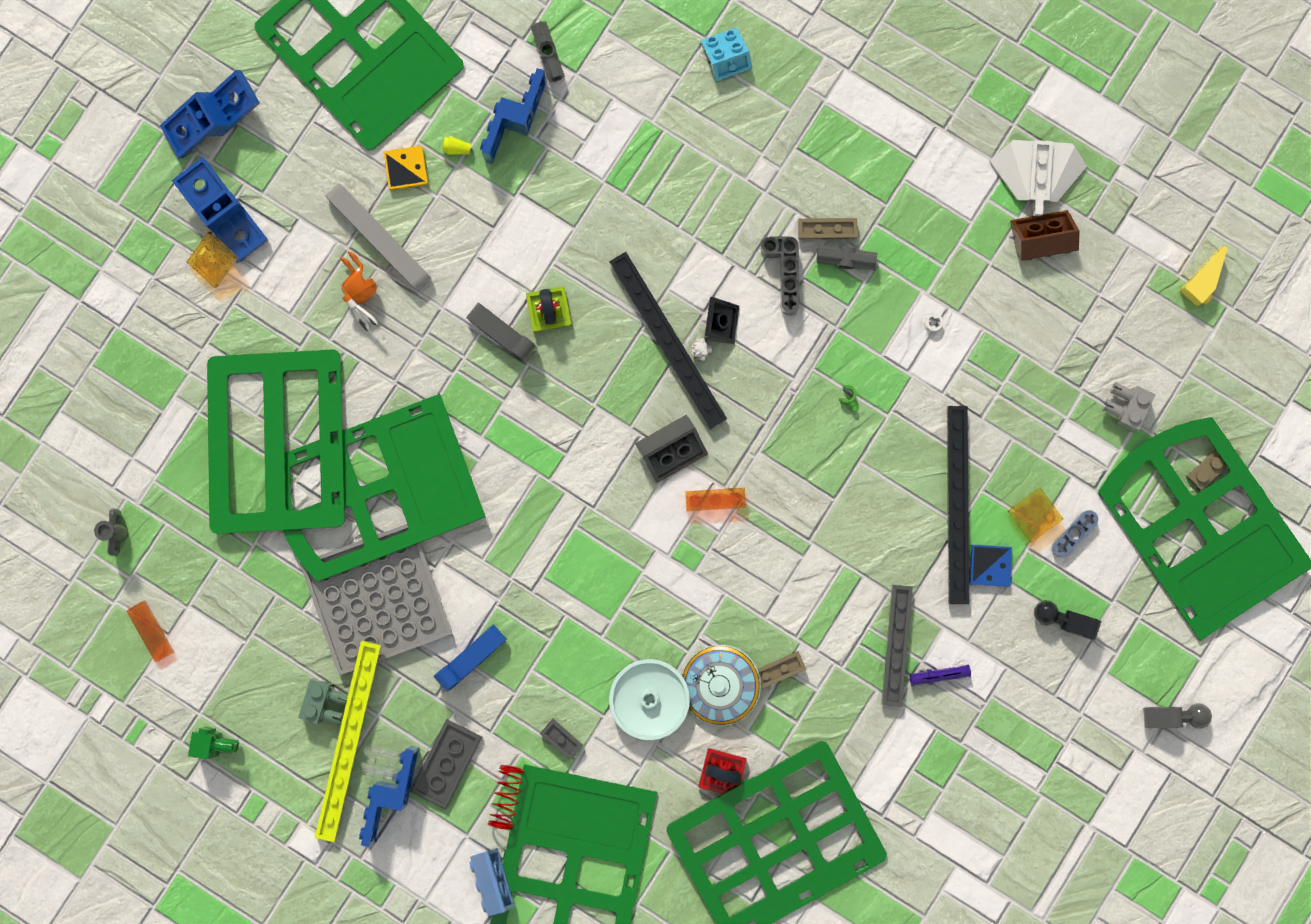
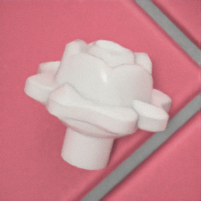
[691,338,712,361]

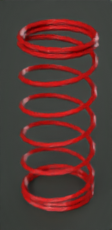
[488,765,525,830]

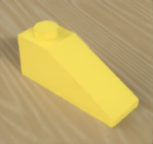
[1180,245,1228,307]

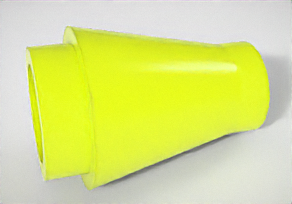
[442,136,471,155]

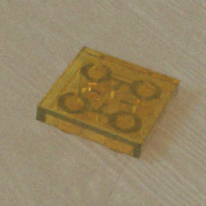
[186,232,239,288]
[1007,487,1064,543]

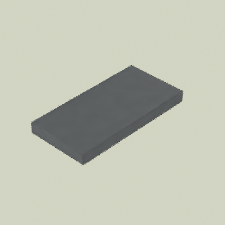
[410,719,483,809]

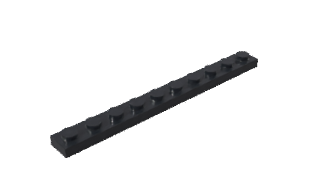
[609,252,727,430]
[947,406,969,604]

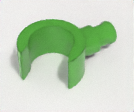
[839,385,858,412]

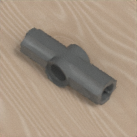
[530,21,565,82]
[816,245,877,270]

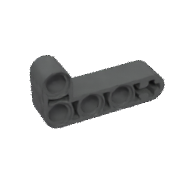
[760,236,799,316]
[466,303,538,364]

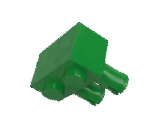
[188,727,239,759]

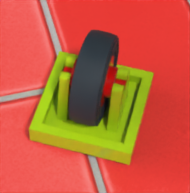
[526,286,572,333]

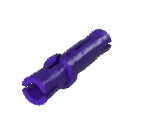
[909,664,971,686]

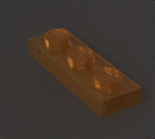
[685,488,746,511]
[126,601,174,662]

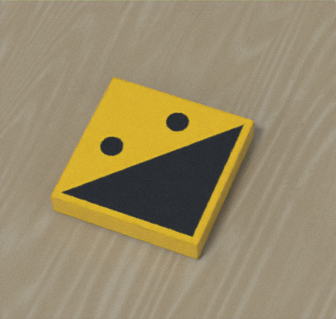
[383,145,429,191]

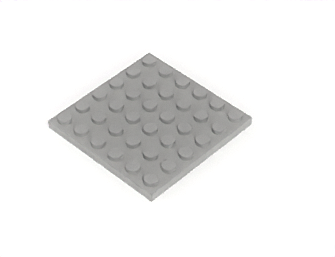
[300,524,453,676]

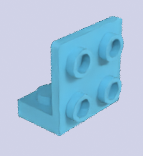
[701,28,753,81]

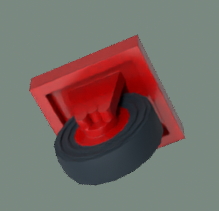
[698,748,747,794]

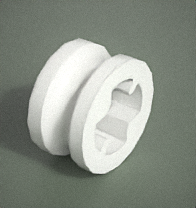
[924,313,943,332]

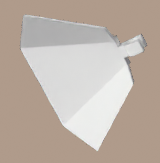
[990,140,1087,216]

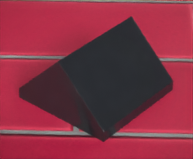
[704,297,739,344]

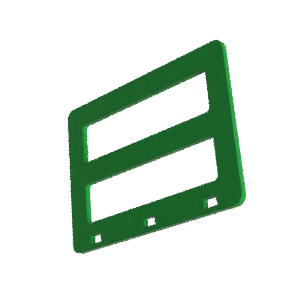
[207,349,345,534]

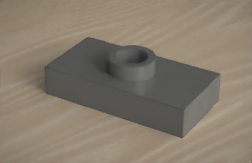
[540,718,583,760]

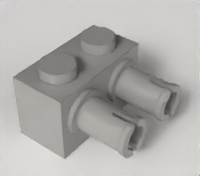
[1102,382,1156,432]

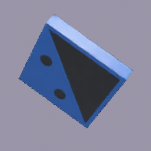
[970,545,1012,587]

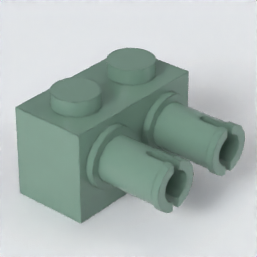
[298,678,349,725]

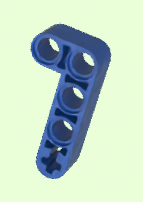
[433,625,507,692]

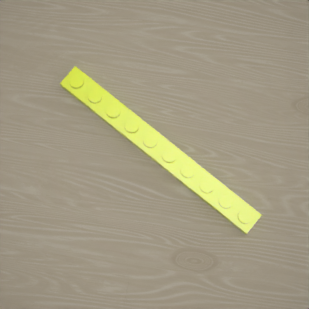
[315,641,381,842]

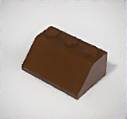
[1011,210,1080,261]

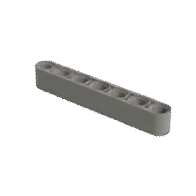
[325,183,432,292]

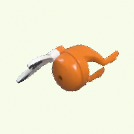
[340,251,378,331]

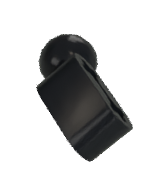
[1034,600,1102,641]

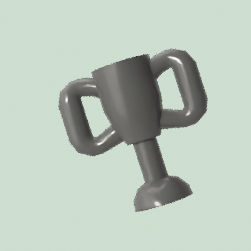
[94,508,128,557]

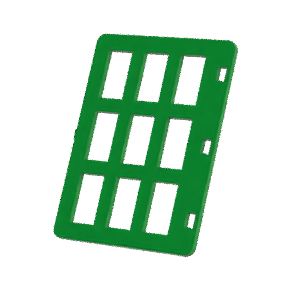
[666,741,887,924]

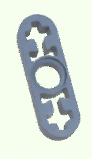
[1051,510,1098,557]

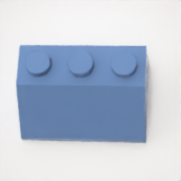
[470,848,515,916]

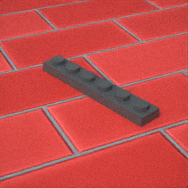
[881,585,913,707]

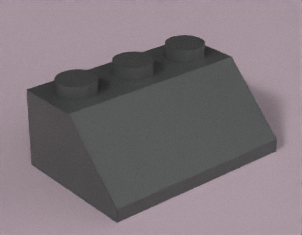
[635,414,708,483]

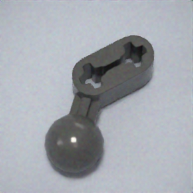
[1143,703,1212,729]

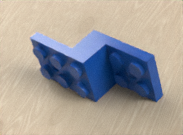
[480,68,547,164]
[159,70,260,159]
[171,157,268,264]
[359,746,419,847]

